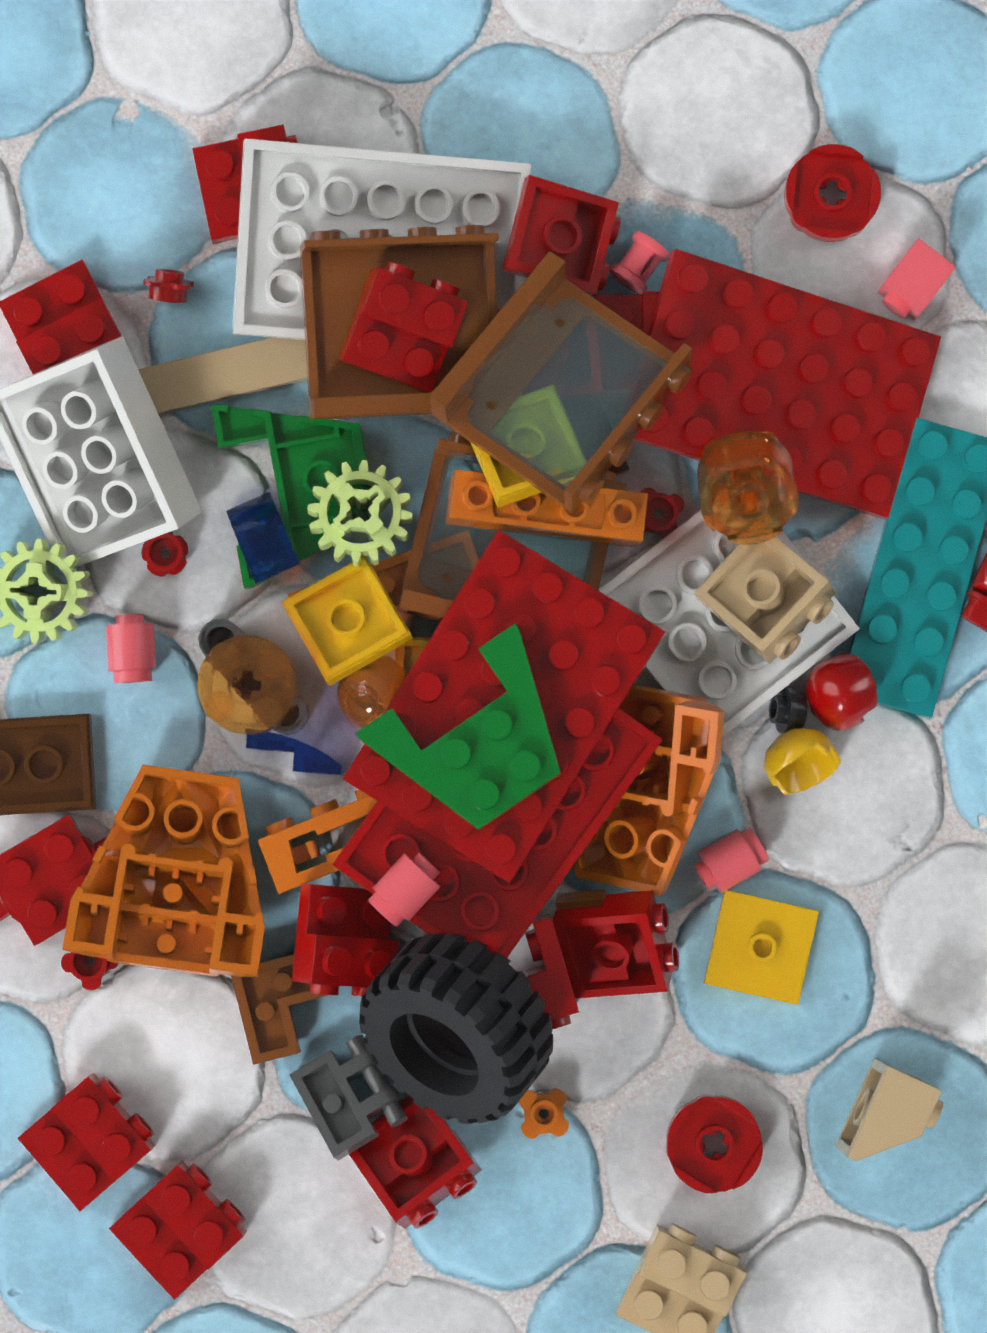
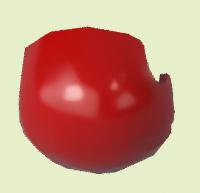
[805,653,878,731]

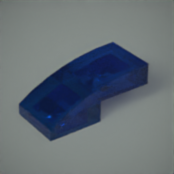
[226,492,300,583]
[246,729,344,776]

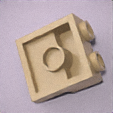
[694,523,835,664]
[615,1223,747,1333]

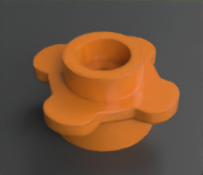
[519,1088,569,1139]

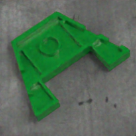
[211,404,372,590]
[355,624,561,830]

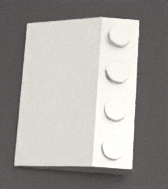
[0,336,202,572]

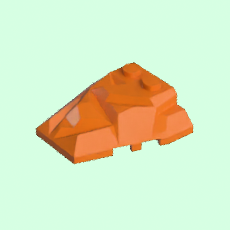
[574,685,725,896]
[62,765,265,977]

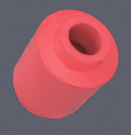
[106,614,156,683]
[694,827,769,893]
[368,852,441,927]

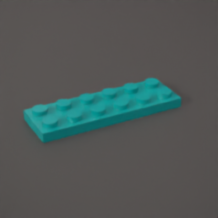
[848,418,987,719]

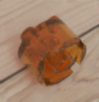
[697,431,799,545]
[197,635,300,736]

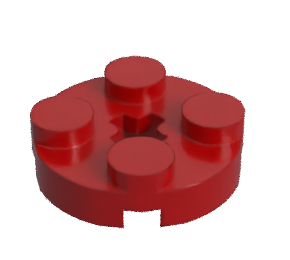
[784,144,881,242]
[666,1095,763,1193]

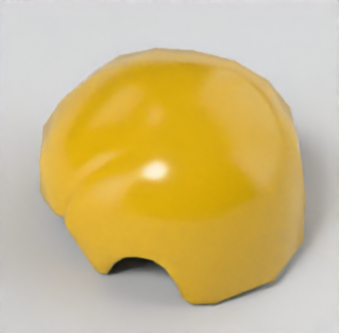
[763,728,841,795]

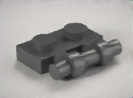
[289,1035,408,1161]

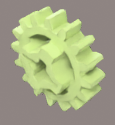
[307,460,413,567]
[0,539,93,643]

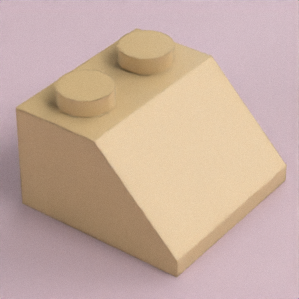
[835,1058,943,1161]

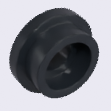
[769,686,808,734]

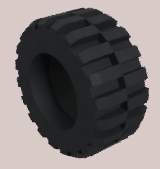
[359,933,553,1124]

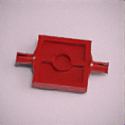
[0,813,107,946]

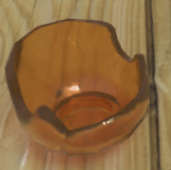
[337,655,407,729]

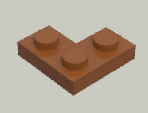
[231,954,328,1065]

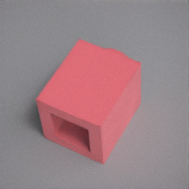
[877,238,956,320]

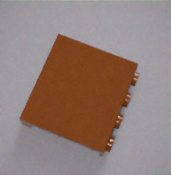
[300,225,498,420]

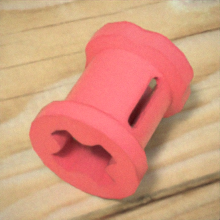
[609,231,670,295]

